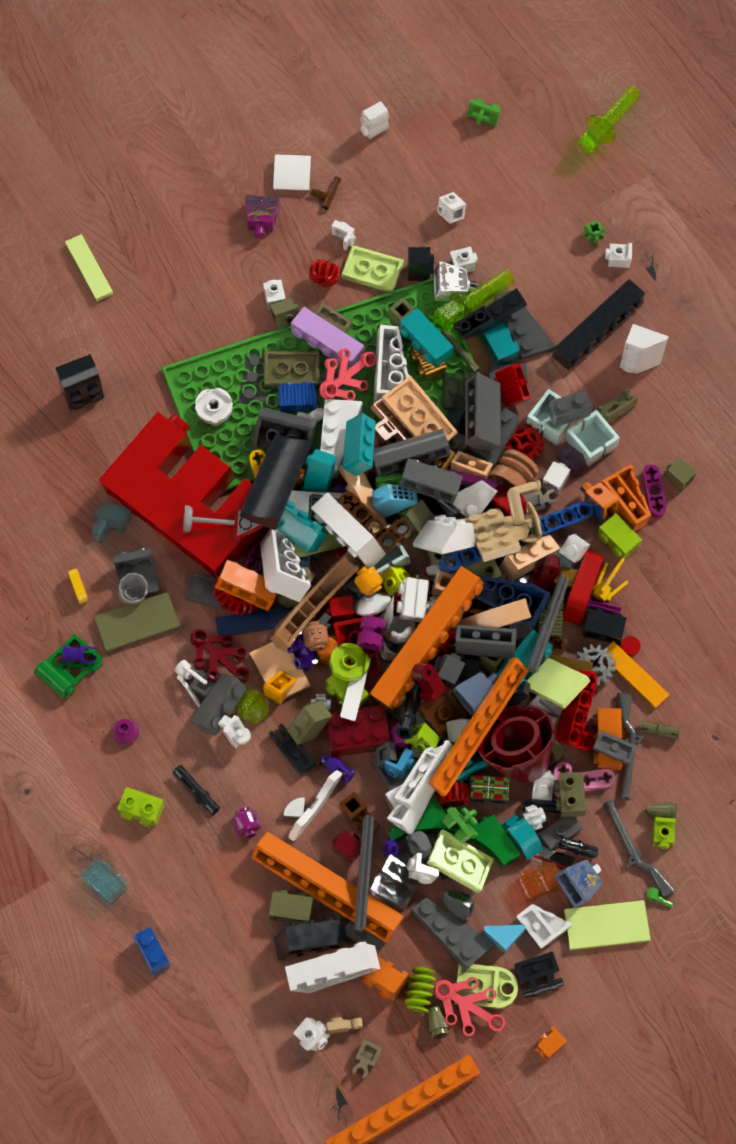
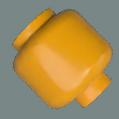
[354,566,383,596]

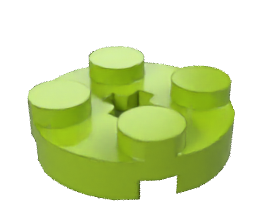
[329,643,369,682]

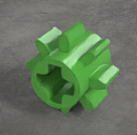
[583,220,606,244]

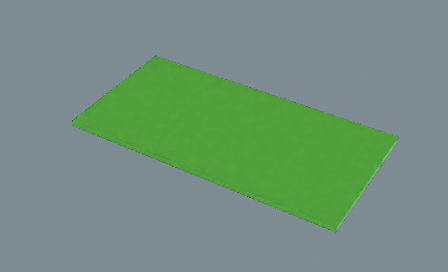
[161,278,479,494]

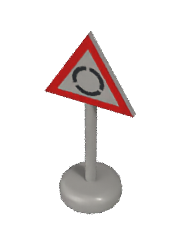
[183,504,264,542]

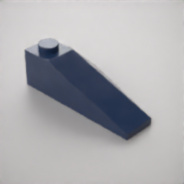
[475,575,551,629]

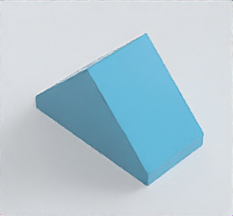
[483,925,525,954]

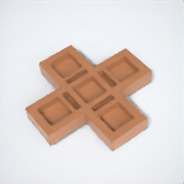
[370,399,412,444]

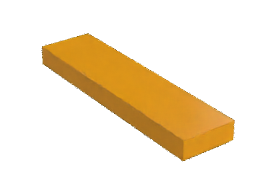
[604,641,669,709]

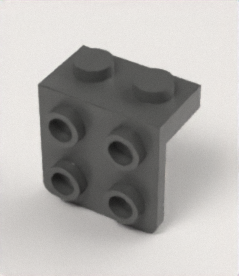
[113,548,159,594]

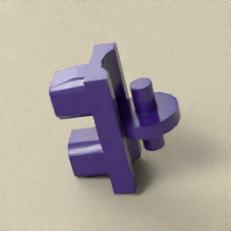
[287,632,318,671]

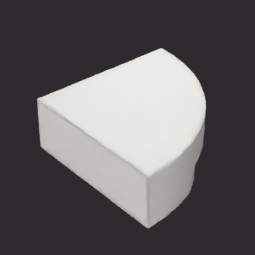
[284,797,305,818]

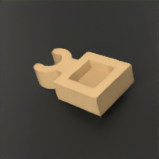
[327,1017,363,1034]

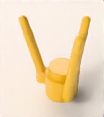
[592,558,628,602]

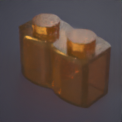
[517,861,561,902]

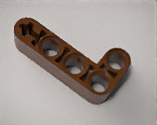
[339,491,412,553]

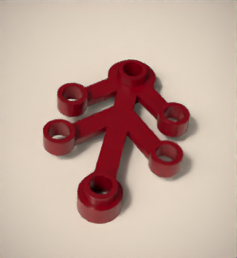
[190,629,249,684]

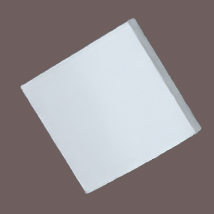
[273,155,311,191]

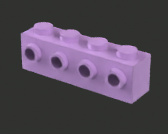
[291,307,364,368]

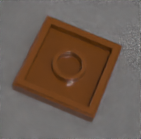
[417,685,469,740]

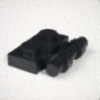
[514,951,564,998]

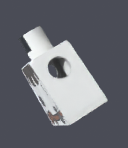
[433,261,477,301]

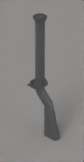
[617,693,645,801]
[603,799,677,898]

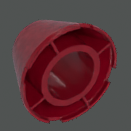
[477,705,555,783]

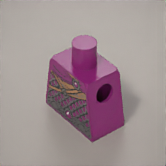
[245,195,280,238]

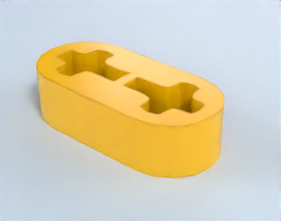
[249,450,266,480]
[68,568,89,604]

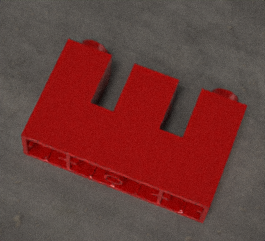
[99,411,264,578]

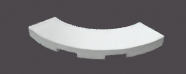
[288,770,342,841]

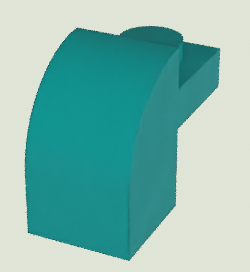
[501,814,543,860]

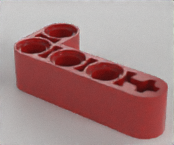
[563,550,604,626]
[555,669,598,751]

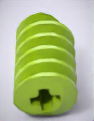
[404,967,436,1013]

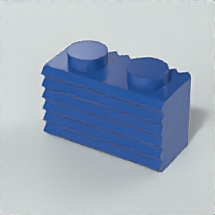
[278,382,317,412]
[133,927,170,976]

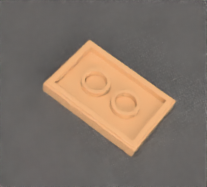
[250,642,311,704]

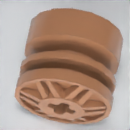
[488,449,539,496]

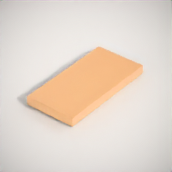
[381,376,458,441]

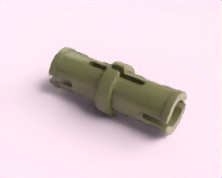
[639,720,680,740]

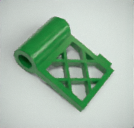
[34,634,103,699]

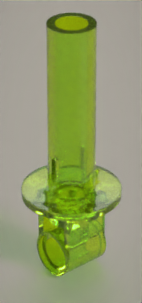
[576,86,641,155]
[433,269,515,331]

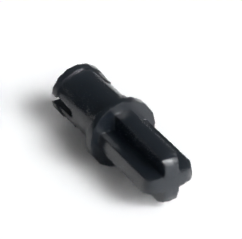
[558,836,599,858]

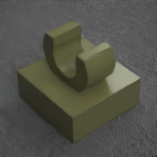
[548,741,566,767]

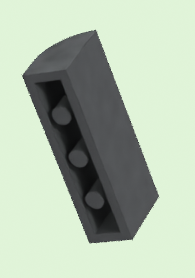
[465,373,501,451]
[373,428,451,476]

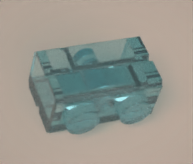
[80,858,127,906]

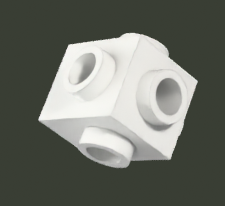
[437,192,466,224]
[293,1017,330,1051]

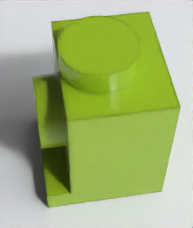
[405,723,441,754]
[652,817,676,849]

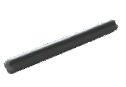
[527,576,569,673]
[354,815,374,931]

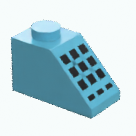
[372,484,418,518]

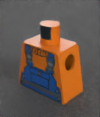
[580,482,619,526]

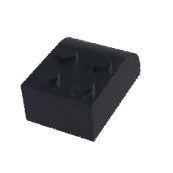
[55,354,104,410]

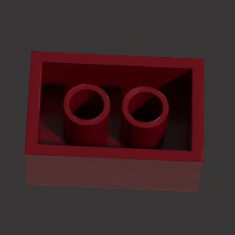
[326,705,390,758]

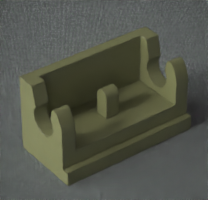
[595,388,638,424]

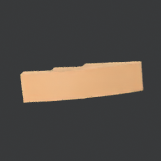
[338,464,387,533]
[455,598,531,633]

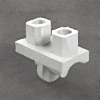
[218,715,251,748]

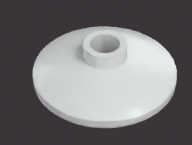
[354,592,391,616]

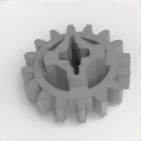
[577,644,616,687]

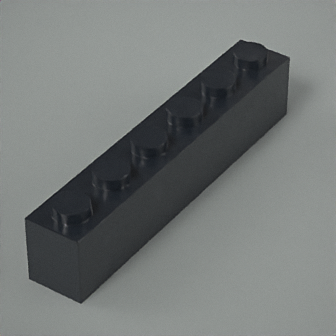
[552,279,645,370]

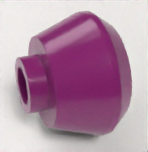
[112,719,139,745]

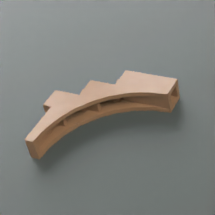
[270,551,361,652]

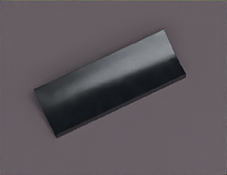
[239,434,313,531]

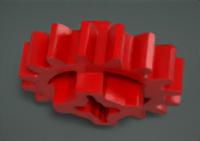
[504,423,544,460]

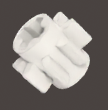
[522,805,546,831]

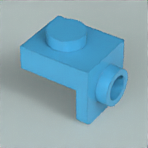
[384,748,415,779]

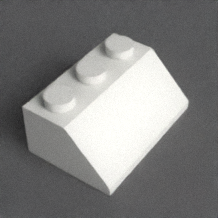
[620,324,669,374]
[413,515,475,554]

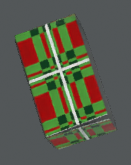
[469,776,511,804]

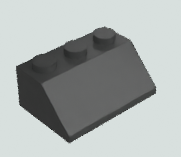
[252,408,317,462]

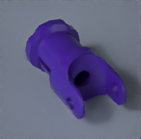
[62,645,98,664]
[322,754,356,785]

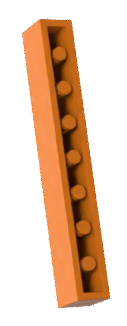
[370,566,484,711]
[251,832,404,943]
[325,1055,480,1144]

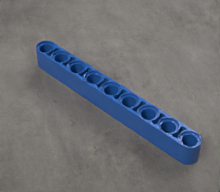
[438,501,593,574]

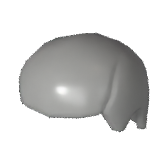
[118,573,148,605]

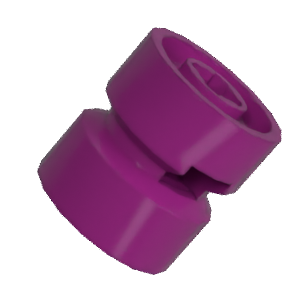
[357,616,386,650]

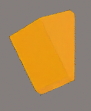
[263,670,297,705]

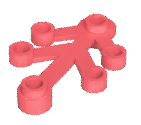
[319,348,376,401]
[434,977,505,1036]

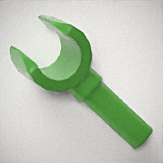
[646,887,674,908]

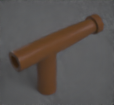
[311,176,341,210]

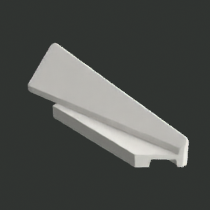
[387,740,453,835]

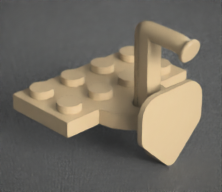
[465,480,542,562]

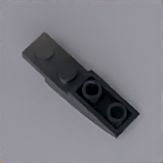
[453,288,527,340]

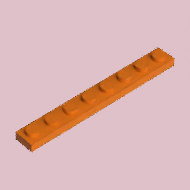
[428,657,528,796]

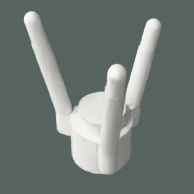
[175,660,214,707]

